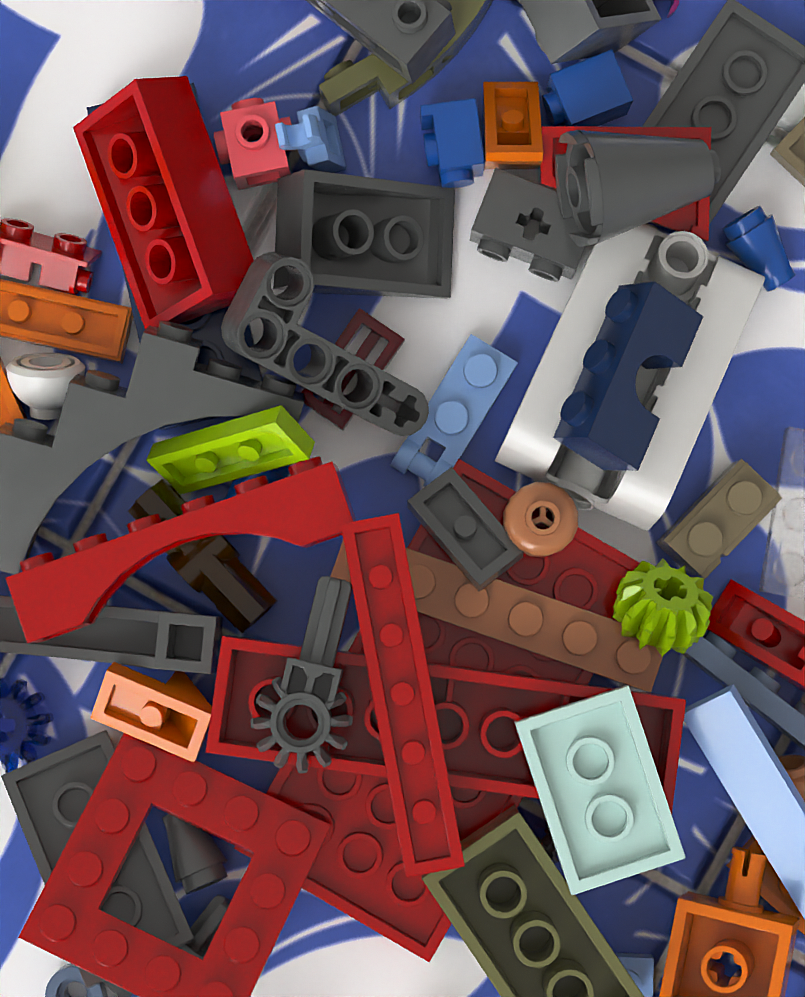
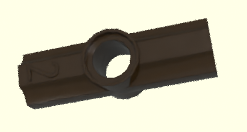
[128,479,278,633]

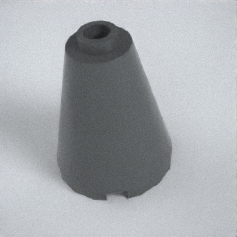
[555,130,721,247]

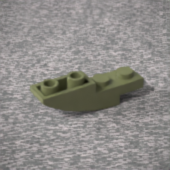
[319,0,493,116]

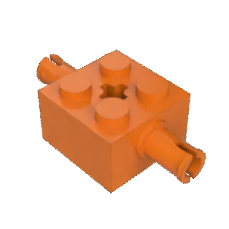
[659,847,800,997]

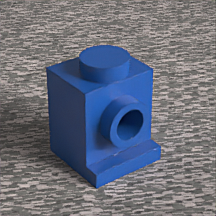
[420,98,485,188]

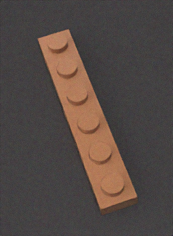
[330,540,663,693]

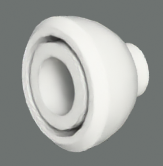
[6,353,85,420]

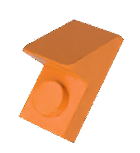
[483,82,543,169]
[90,662,212,762]

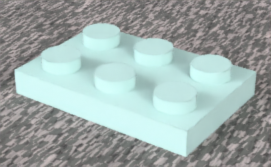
[514,685,686,895]

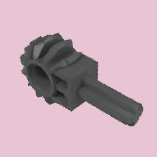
[251,576,353,773]

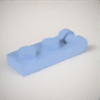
[390,334,518,487]

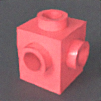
[214,98,297,190]

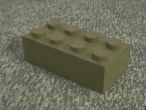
[421,804,644,997]

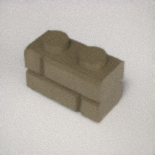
[656,459,782,580]

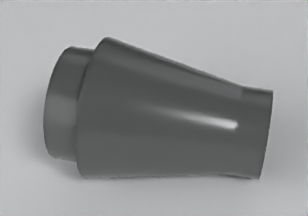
[162,814,228,894]

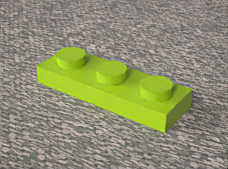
[146,405,315,495]

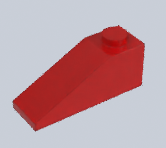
[707,579,805,692]

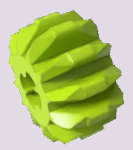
[613,558,713,657]

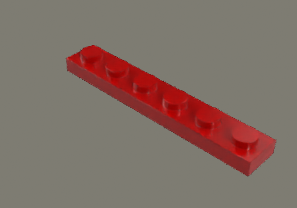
[341,513,465,878]

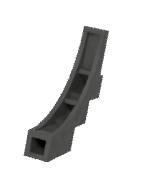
[0,321,305,575]

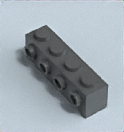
[306,0,456,85]

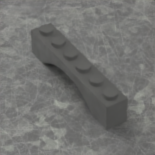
[0,595,223,674]

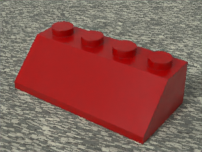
[73,76,254,329]

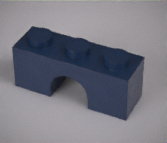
[553,281,703,471]

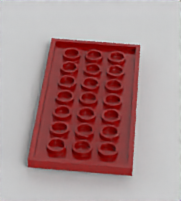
[234,459,640,963]

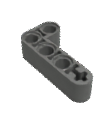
[221,252,429,436]

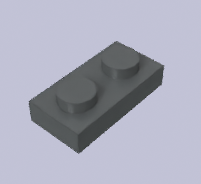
[407,467,524,592]

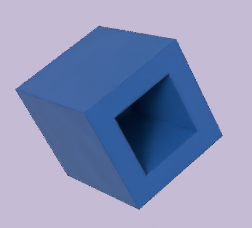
[542,50,633,127]

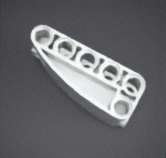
[495,223,765,531]

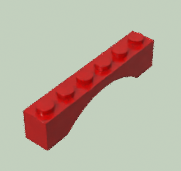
[6,456,356,643]

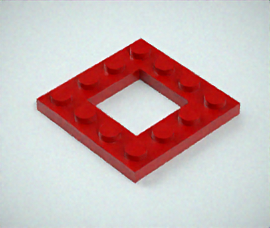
[18,733,331,997]

